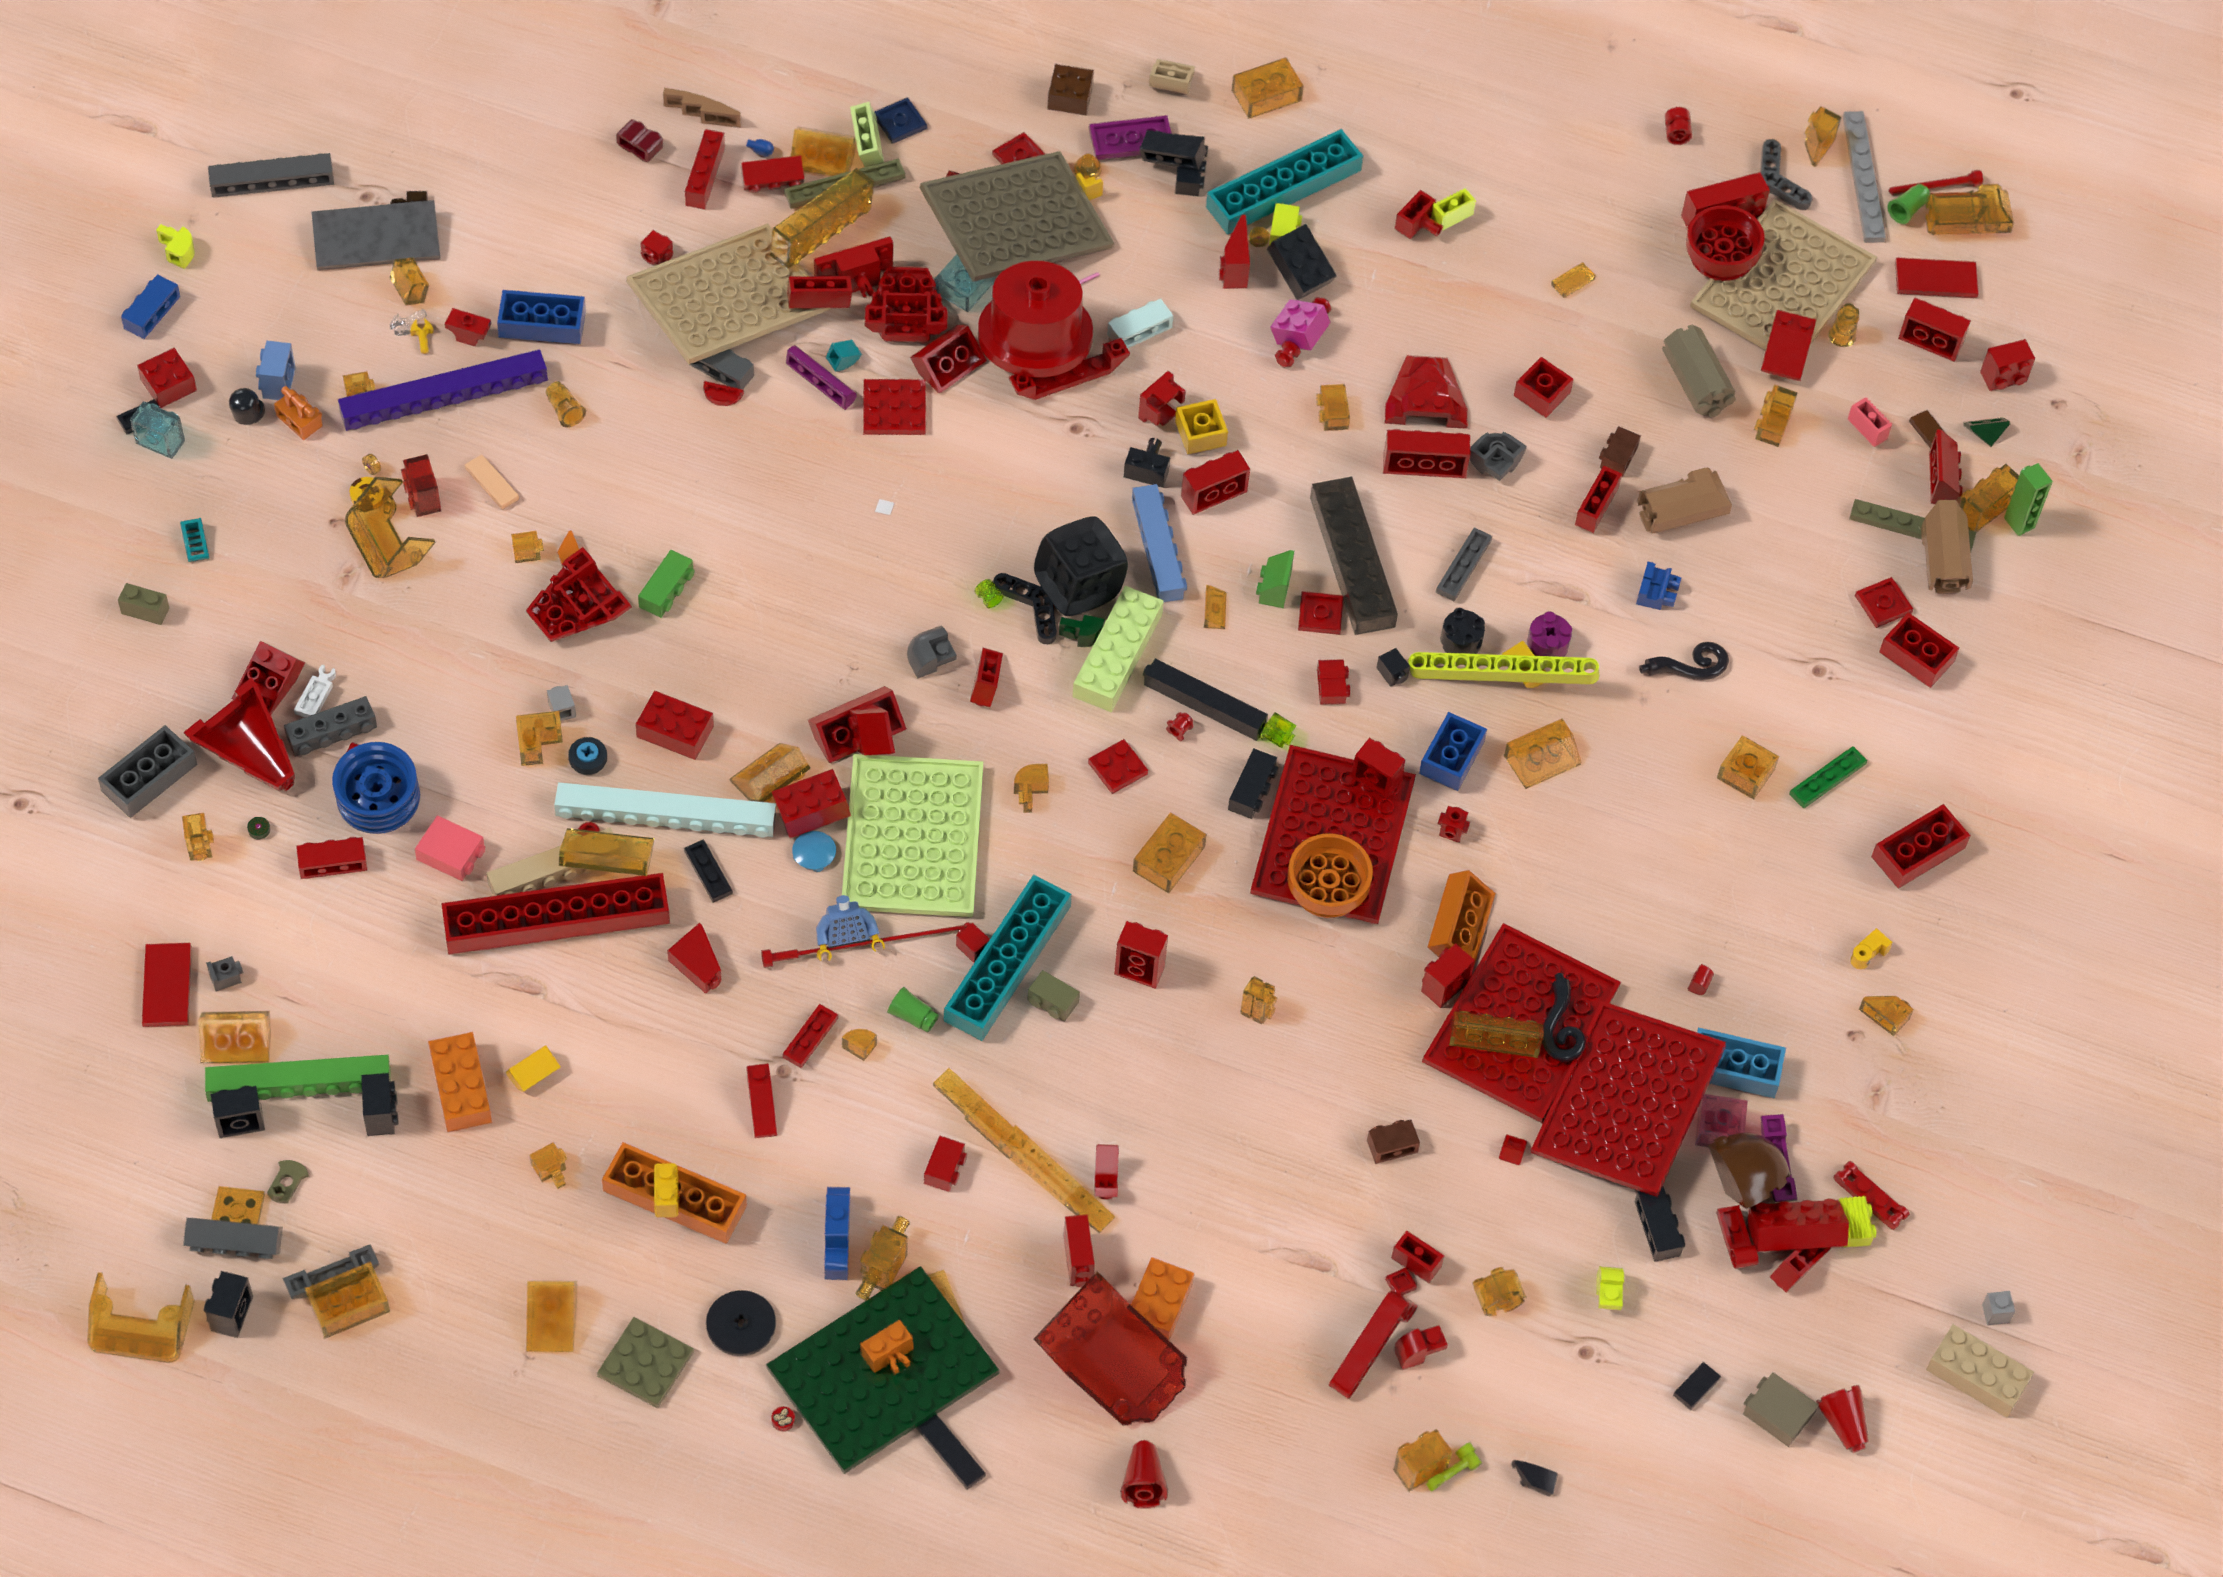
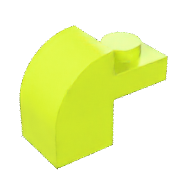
[156,224,195,269]
[1596,1266,1624,1310]

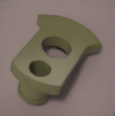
[267,1160,309,1204]

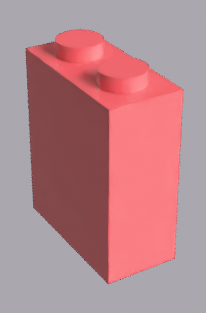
[415,815,486,881]

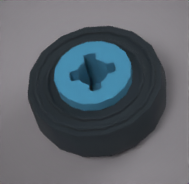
[568,737,607,775]

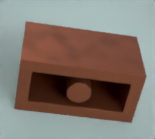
[1599,426,1641,478]
[1367,1120,1420,1164]

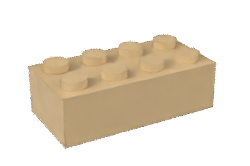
[1926,1324,2034,1418]

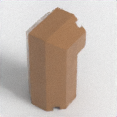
[1637,467,1732,534]
[1921,500,1973,594]

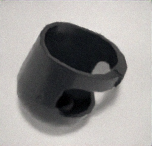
[229,388,265,425]

